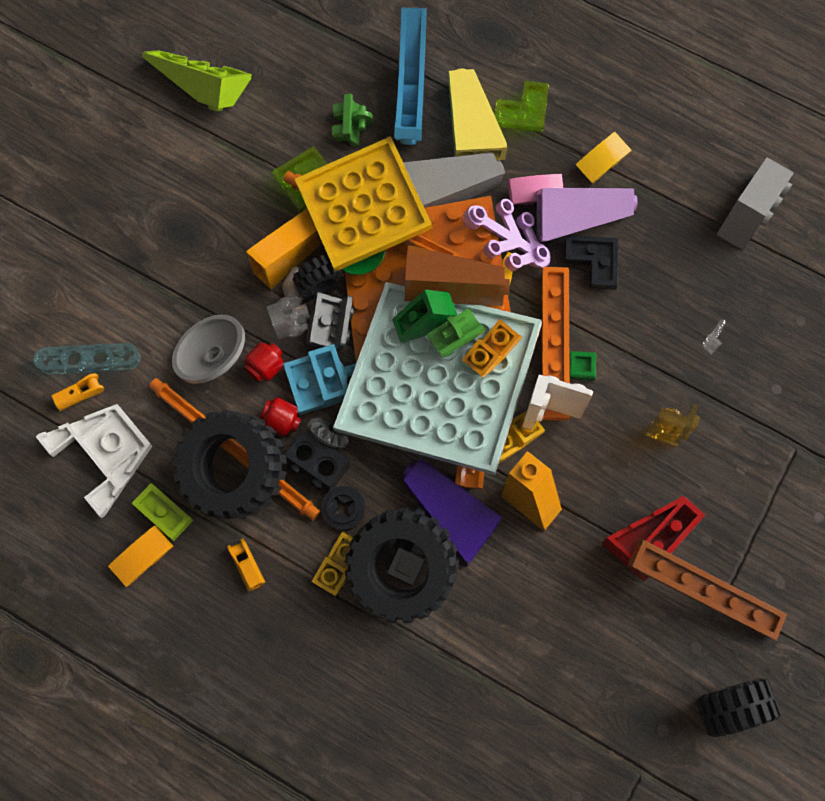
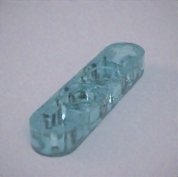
[34,343,141,374]

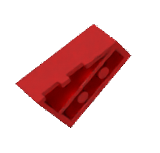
[601,496,705,582]

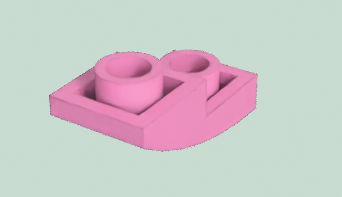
[507,174,563,205]

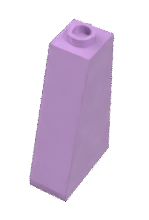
[537,188,637,243]

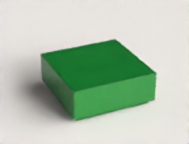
[569,351,596,381]

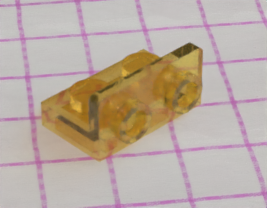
[647,404,700,447]

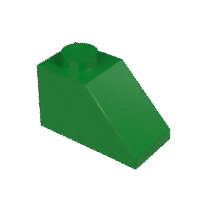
[392,290,457,343]

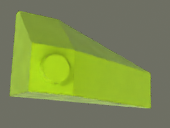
[142,50,252,111]

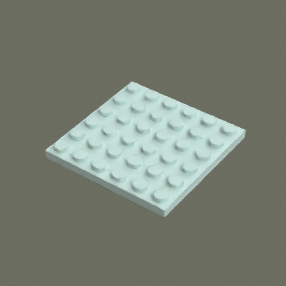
[333,282,542,475]

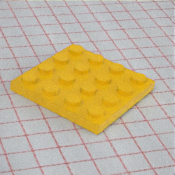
[295,136,433,271]

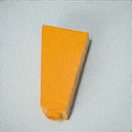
[246,208,322,290]
[501,451,562,531]

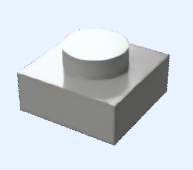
[387,546,426,585]

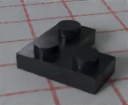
[565,235,618,290]

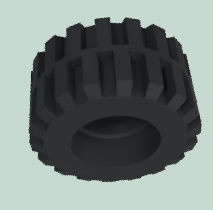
[696,678,781,737]

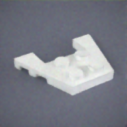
[35,404,152,518]

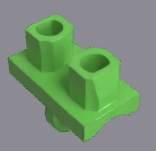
[332,93,373,147]
[427,308,485,358]

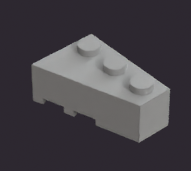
[717,157,794,250]

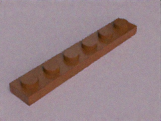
[627,539,787,641]

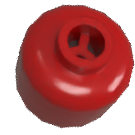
[244,342,284,382]
[259,397,301,437]

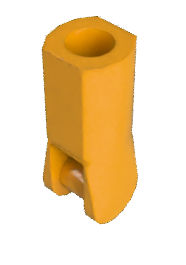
[51,373,104,411]
[227,538,265,591]

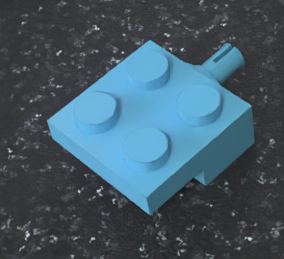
[284,344,356,415]

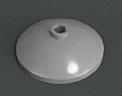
[172,315,245,384]

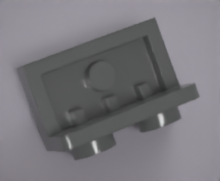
[306,292,354,351]

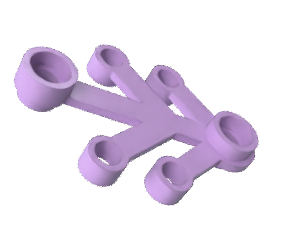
[463,199,551,271]

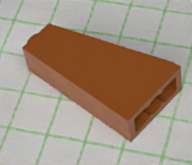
[405,246,510,306]

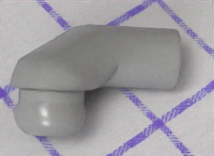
[282,266,304,305]

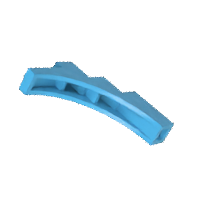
[394,7,427,145]

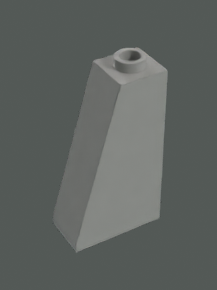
[404,152,505,208]

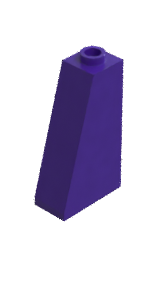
[403,458,502,567]

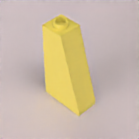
[448,69,507,160]

